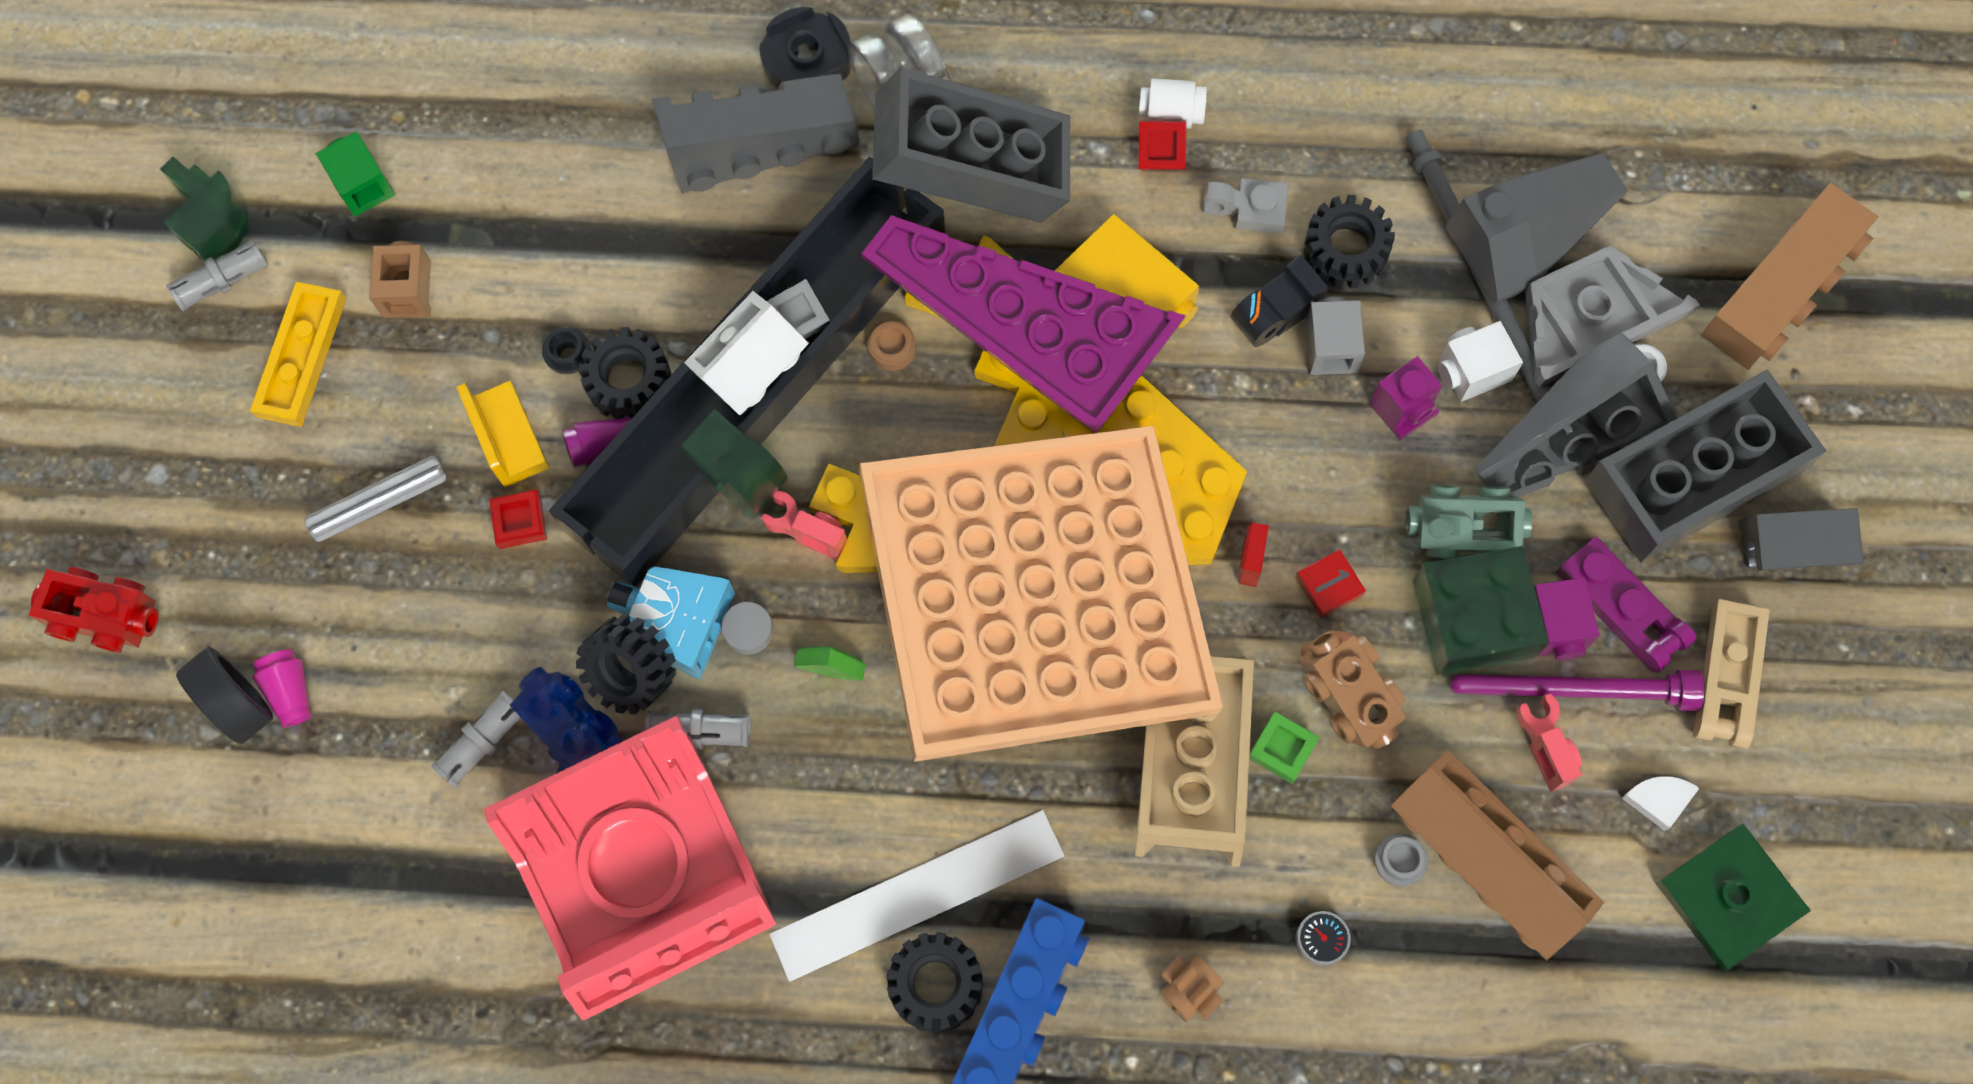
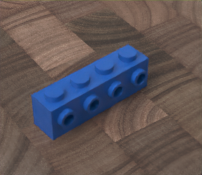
[952,898,1090,1084]

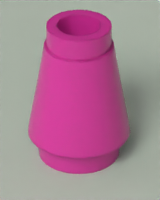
[252,649,312,728]

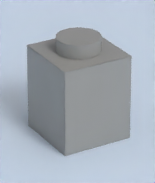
[1305,297,1365,375]

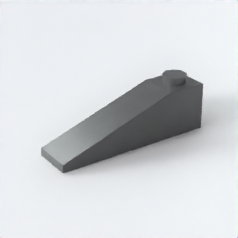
[1445,153,1628,304]
[1475,332,1677,497]

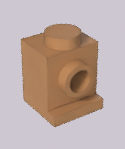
[369,241,431,318]

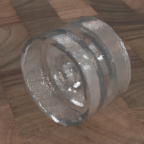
[848,13,951,111]

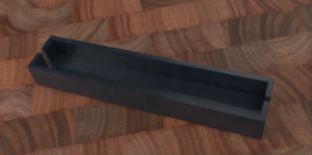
[549,156,946,587]

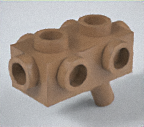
[1298,630,1406,749]

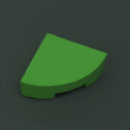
[793,646,866,681]

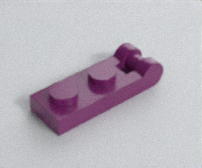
[1556,536,1696,673]

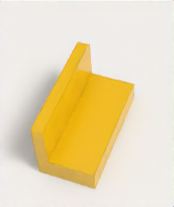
[456,380,550,488]

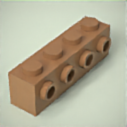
[1701,182,1879,370]
[1391,750,1604,960]

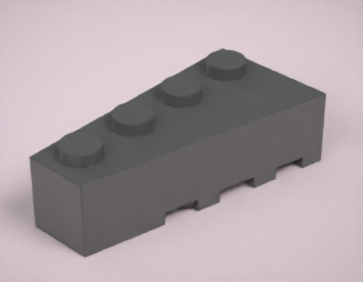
[652,74,859,193]

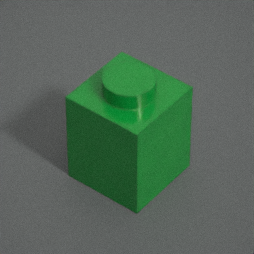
[315,131,396,217]

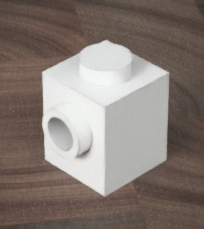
[1438,321,1523,402]

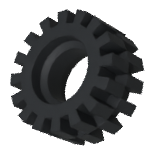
[1304,195,1395,289]
[579,327,672,419]
[576,615,676,715]
[886,932,983,1033]

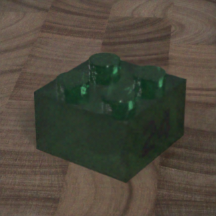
[1413,546,1549,676]

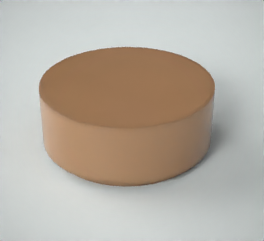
[868,320,916,371]

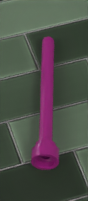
[1450,670,1704,711]

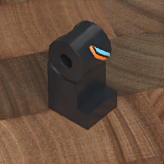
[1230,255,1328,347]

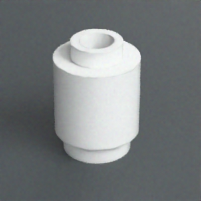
[1139,78,1207,128]

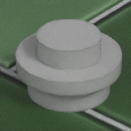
[1374,834,1428,887]

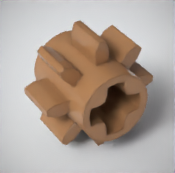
[1158,955,1224,1022]

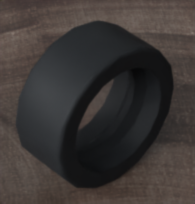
[176,647,273,744]

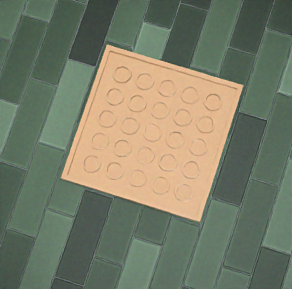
[859,426,1223,762]

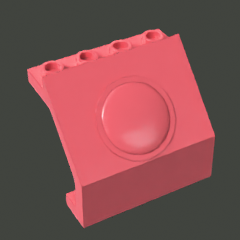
[484,716,777,1021]

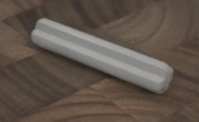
[304,456,447,542]

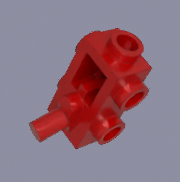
[28,567,159,653]

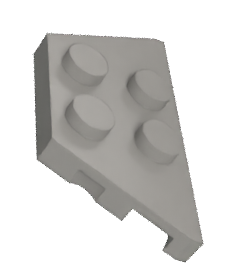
[1525,245,1700,388]

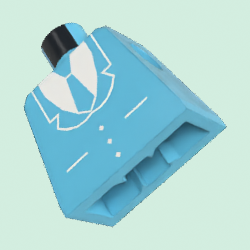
[607,567,736,680]

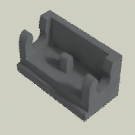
[1739,508,1864,571]

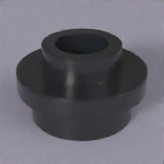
[542,327,591,374]

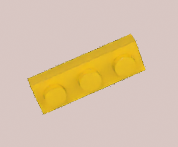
[250,282,347,427]

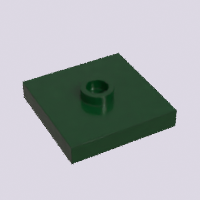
[1656,823,1811,972]

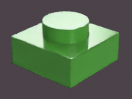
[1249,712,1320,785]

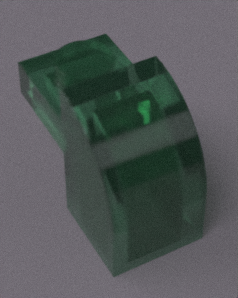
[160,157,248,261]
[680,409,788,520]

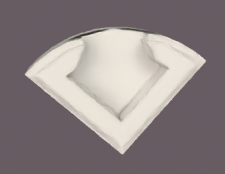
[1622,777,1699,831]

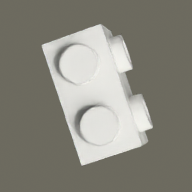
[684,291,809,415]

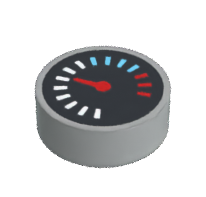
[1295,911,1351,967]

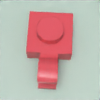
[761,491,847,561]
[1516,694,1582,792]

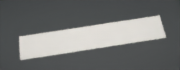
[769,810,1065,982]

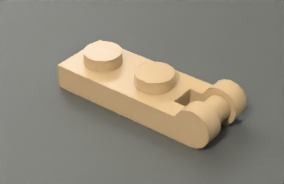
[1693,599,1770,749]

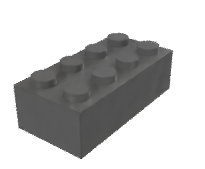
[873,67,1070,223]
[1585,369,1827,563]

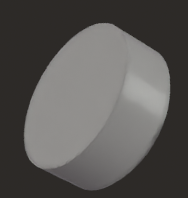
[721,602,774,654]

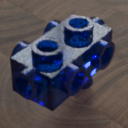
[509,667,624,774]

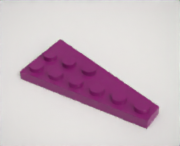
[861,215,1186,433]

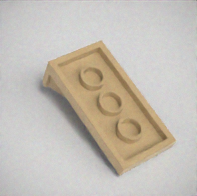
[1135,656,1254,867]

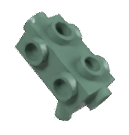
[1405,485,1532,559]

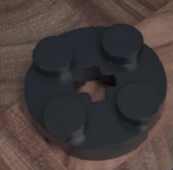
[759,6,852,88]

